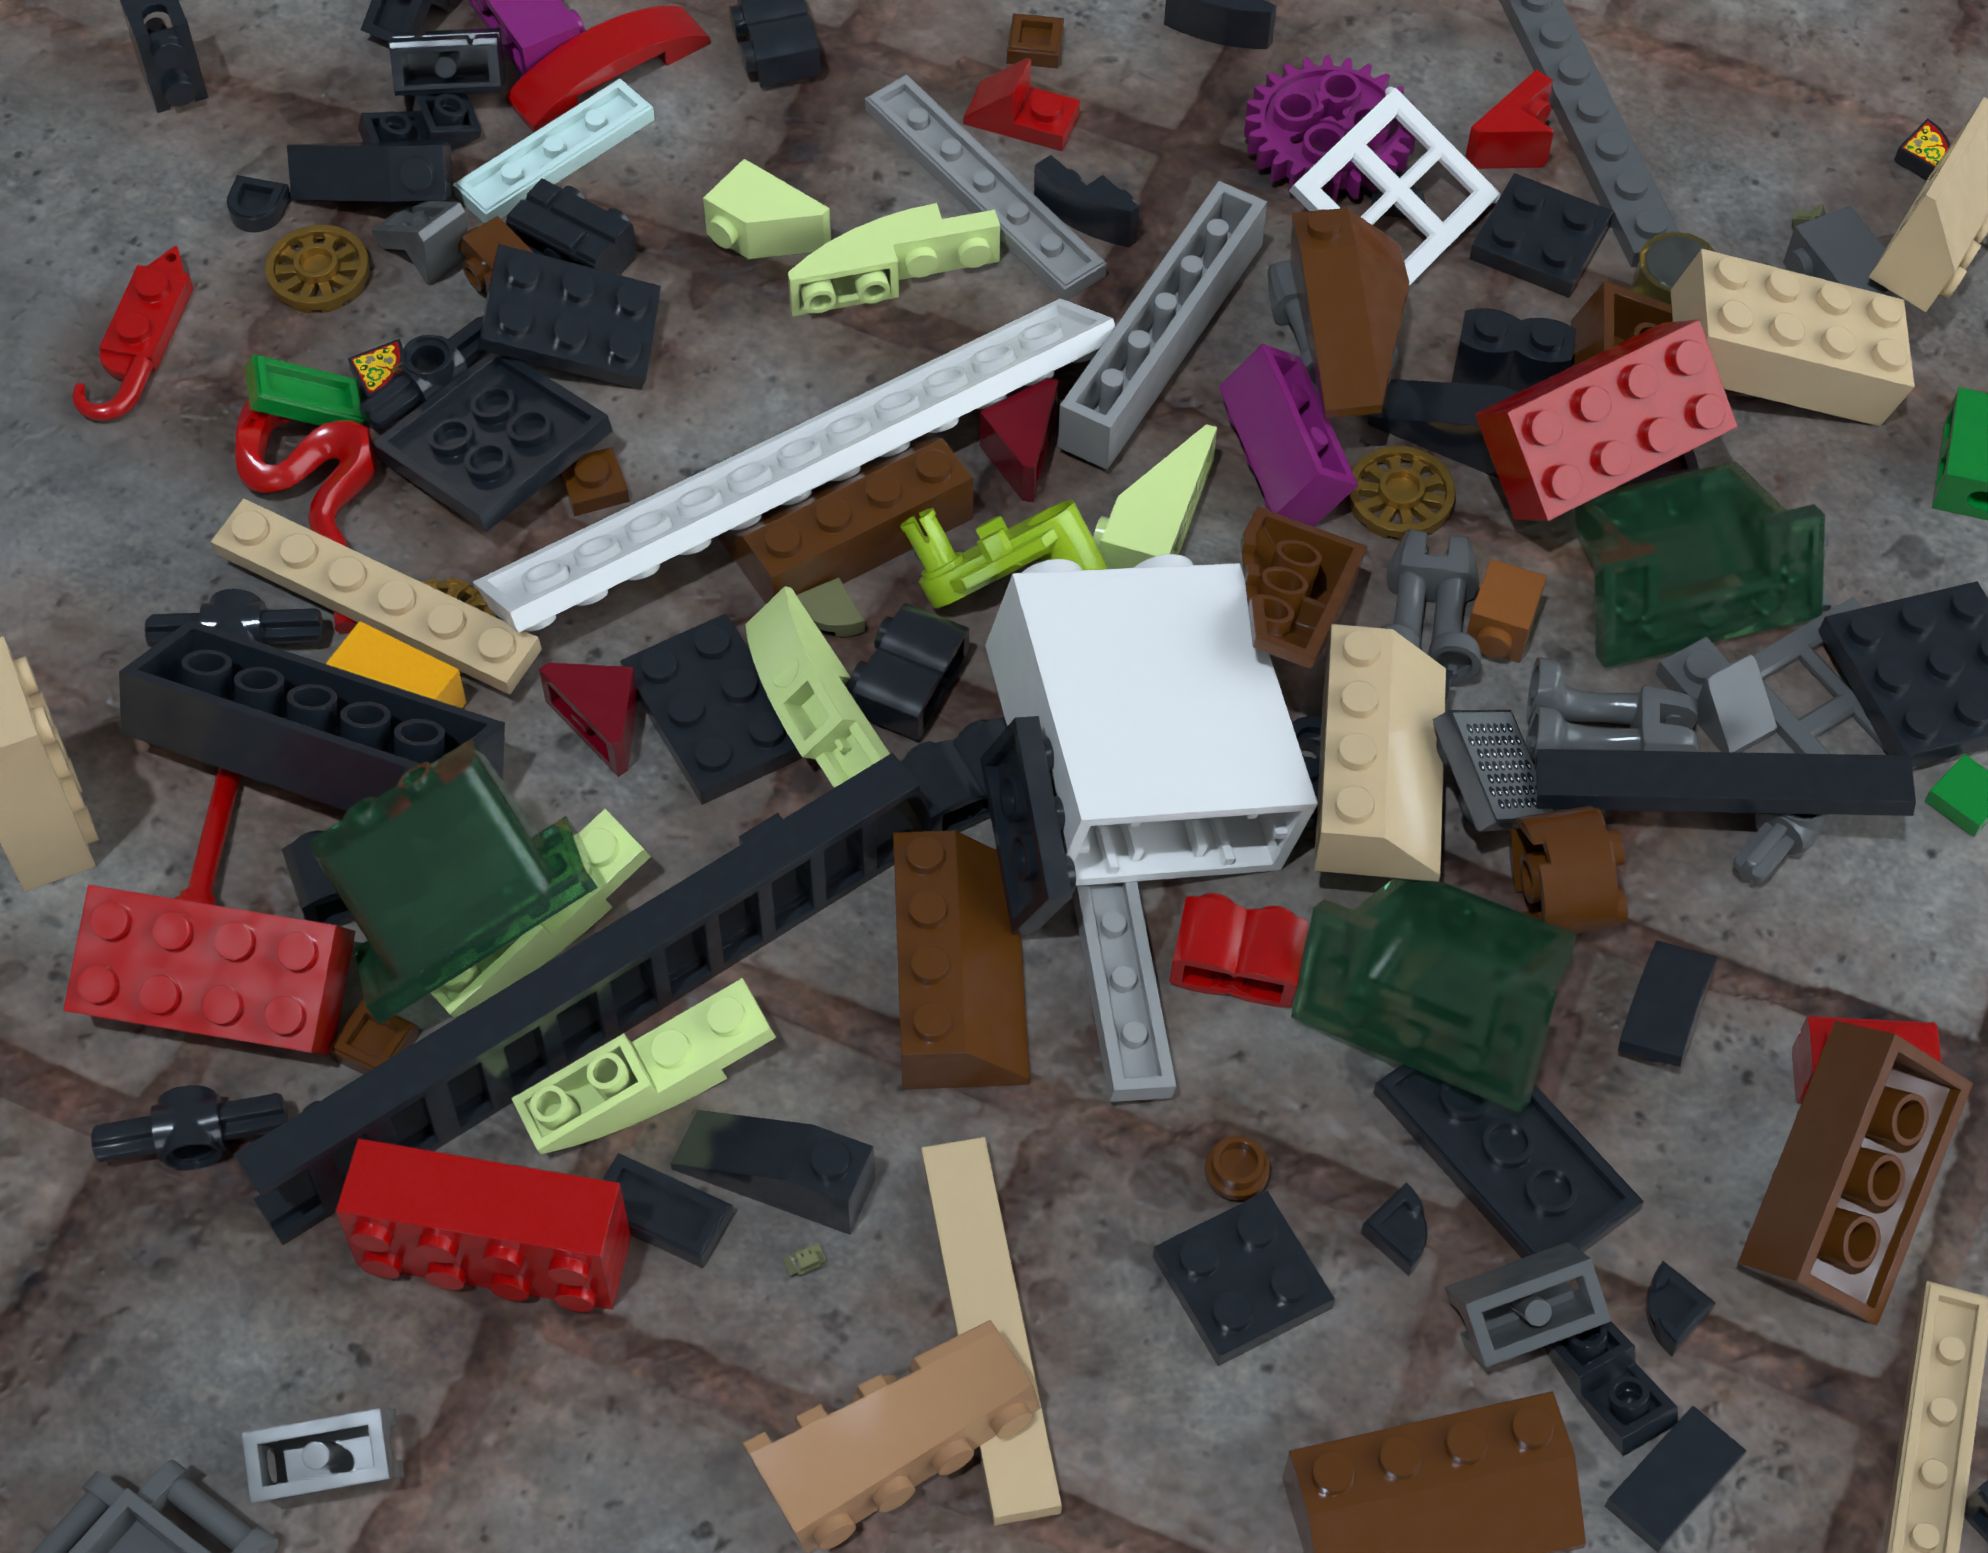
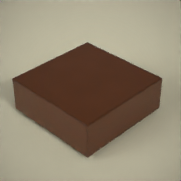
[1007,13,1064,69]
[328,999,419,1075]

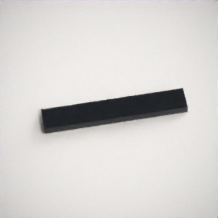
[1536,749,1916,816]

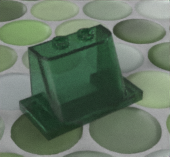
[1575,461,1825,667]
[310,739,598,1024]
[1291,878,1577,1112]

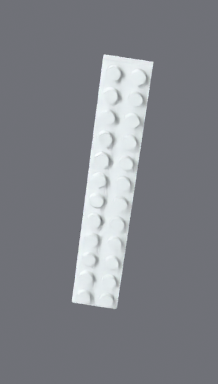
[473,298,1115,633]

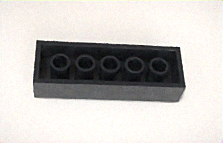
[119,620,505,842]

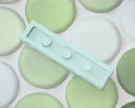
[453,79,655,223]

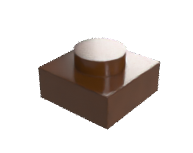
[559,447,629,517]

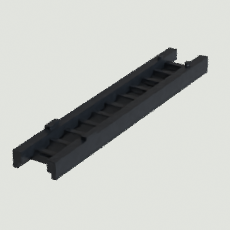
[234,753,920,1246]

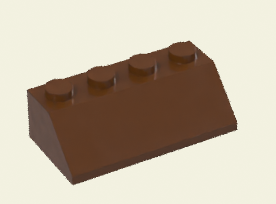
[718,436,973,604]
[893,830,1029,1090]
[1738,1021,1973,1326]
[1282,1391,1586,1553]

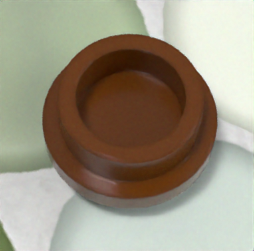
[1205,1136,1270,1200]

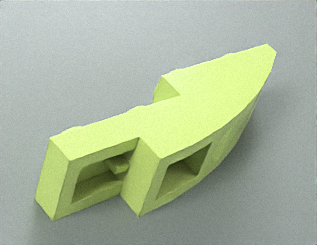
[788,203,1000,317]
[745,586,890,788]
[412,809,651,1018]
[511,978,776,1155]

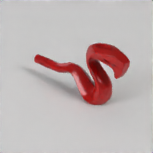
[234,399,377,634]

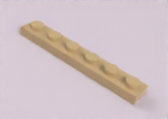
[210,498,542,695]

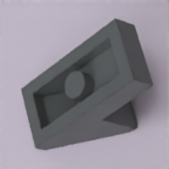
[371,201,467,285]
[1656,637,1777,752]

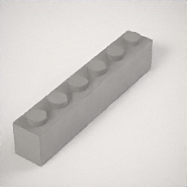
[1058,181,1267,470]

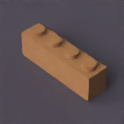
[743,1320,1040,1553]

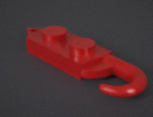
[72,246,194,421]

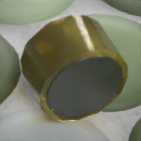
[1631,231,1715,305]

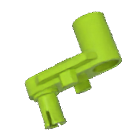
[900,500,1109,608]

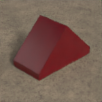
[979,378,1059,502]
[539,662,638,777]

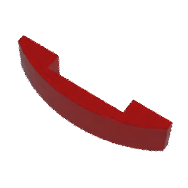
[506,6,710,133]

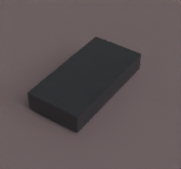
[602,1153,734,1268]
[1605,1406,1747,1552]

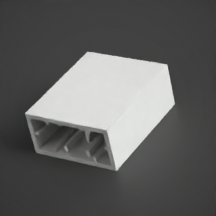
[985,554,1318,886]

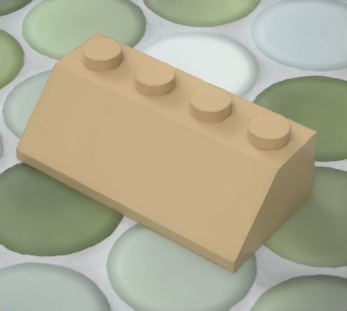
[1869,97,1988,312]
[1314,624,1446,882]

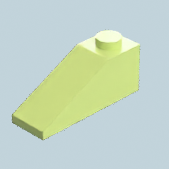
[1093,424,1217,569]

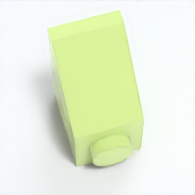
[703,159,831,259]

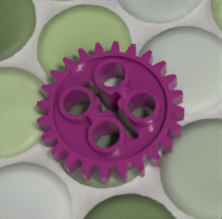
[1244,55,1416,201]

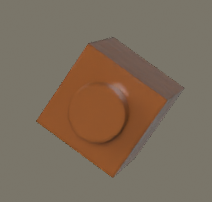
[1466,559,1547,663]

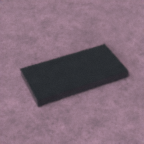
[1373,1016,1644,1258]

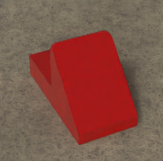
[963,58,1080,151]
[1465,69,1554,169]

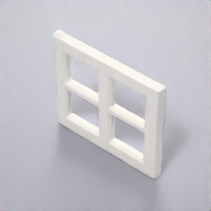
[1289,87,1501,286]

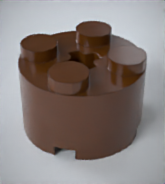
[1509,806,1628,940]

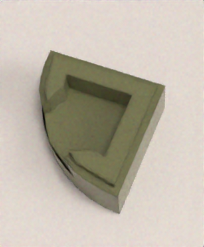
[796,578,865,637]

